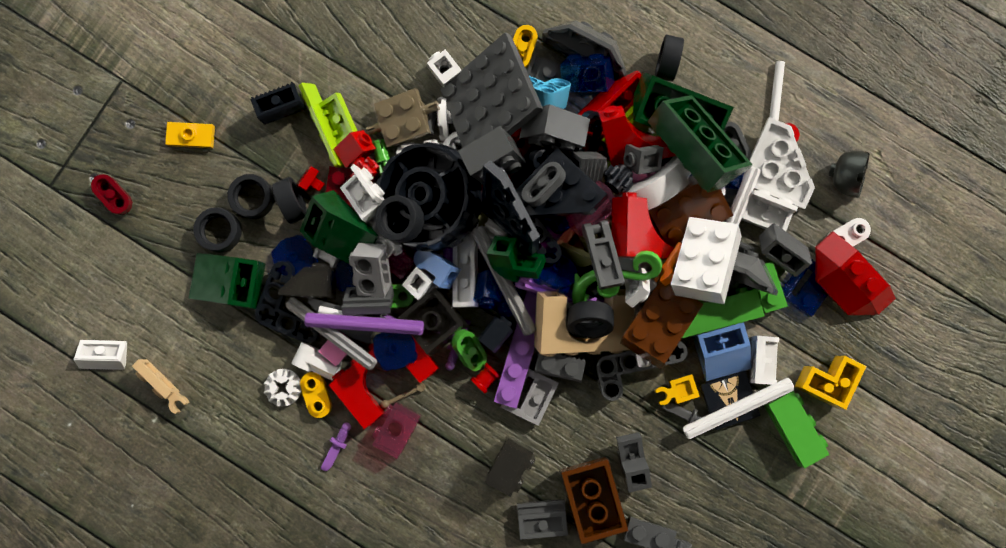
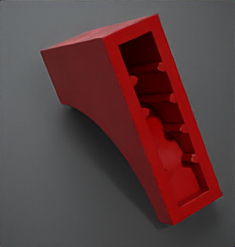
[598,105,676,167]
[611,192,674,260]

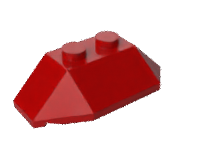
[578,71,641,151]
[815,231,896,315]

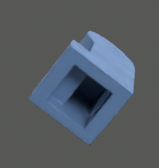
[414,251,461,289]

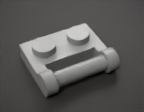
[500,369,559,426]

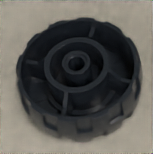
[376,142,482,252]

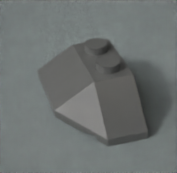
[542,20,626,80]
[731,249,778,296]

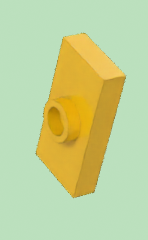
[165,122,215,148]

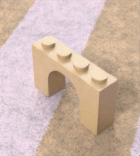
[534,289,635,357]

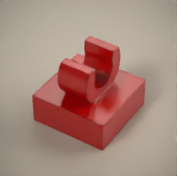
[297,166,325,191]

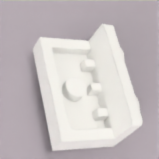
[340,164,385,223]
[741,189,798,231]

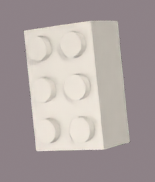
[671,217,742,304]

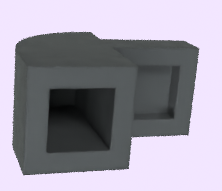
[616,432,652,492]

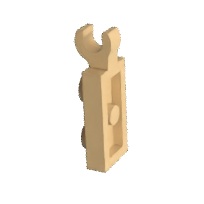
[132,359,189,414]

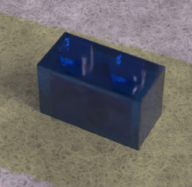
[560,53,614,92]

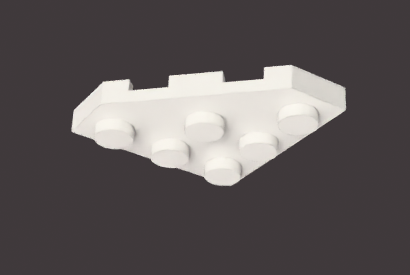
[739,117,815,209]

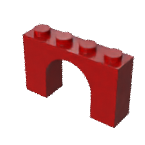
[329,332,440,429]

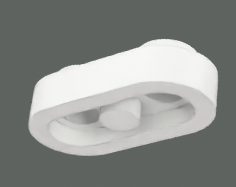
[827,218,871,246]

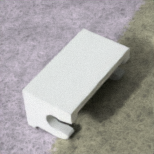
[749,336,779,385]

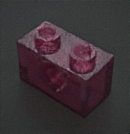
[372,402,422,459]

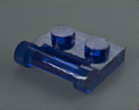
[782,258,828,317]

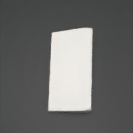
[74,340,127,370]

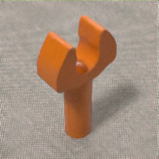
[651,242,682,286]

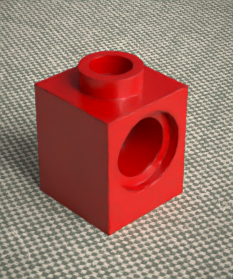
[333,130,376,168]

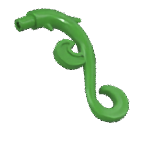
[572,251,662,304]

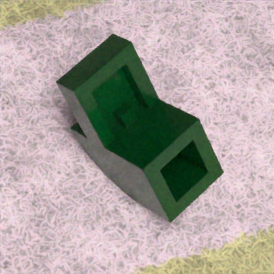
[486,236,546,283]

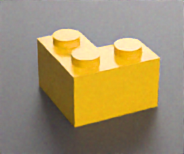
[794,356,867,410]

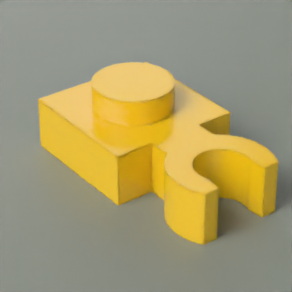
[654,374,700,405]

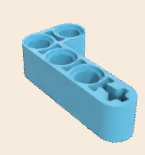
[529,76,571,109]

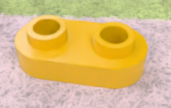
[513,25,538,68]
[300,372,332,418]

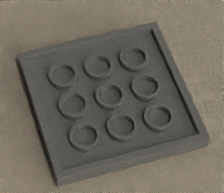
[440,32,543,148]

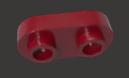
[91,174,133,215]

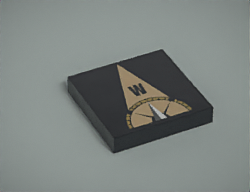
[700,371,761,430]

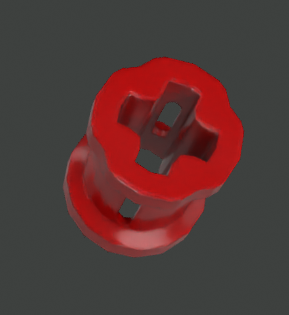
[470,363,501,394]

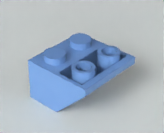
[692,322,752,381]

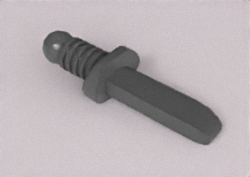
[662,402,712,430]

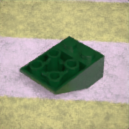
[300,190,379,264]
[189,253,266,309]

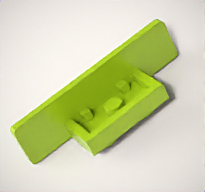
[299,83,357,167]

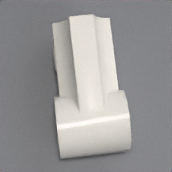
[292,342,343,381]

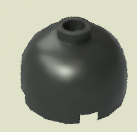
[829,151,870,198]

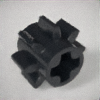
[604,164,634,194]

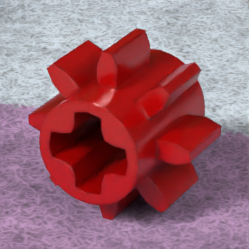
[350,157,380,183]

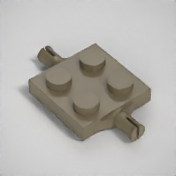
[366,88,440,148]

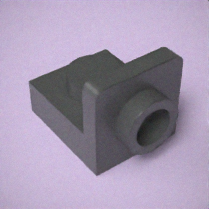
[623,144,664,175]

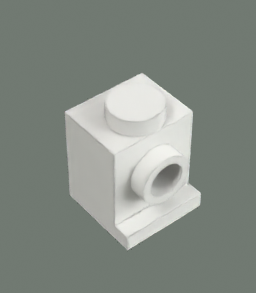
[427,49,461,87]
[402,267,438,300]

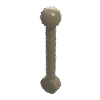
[380,383,426,409]

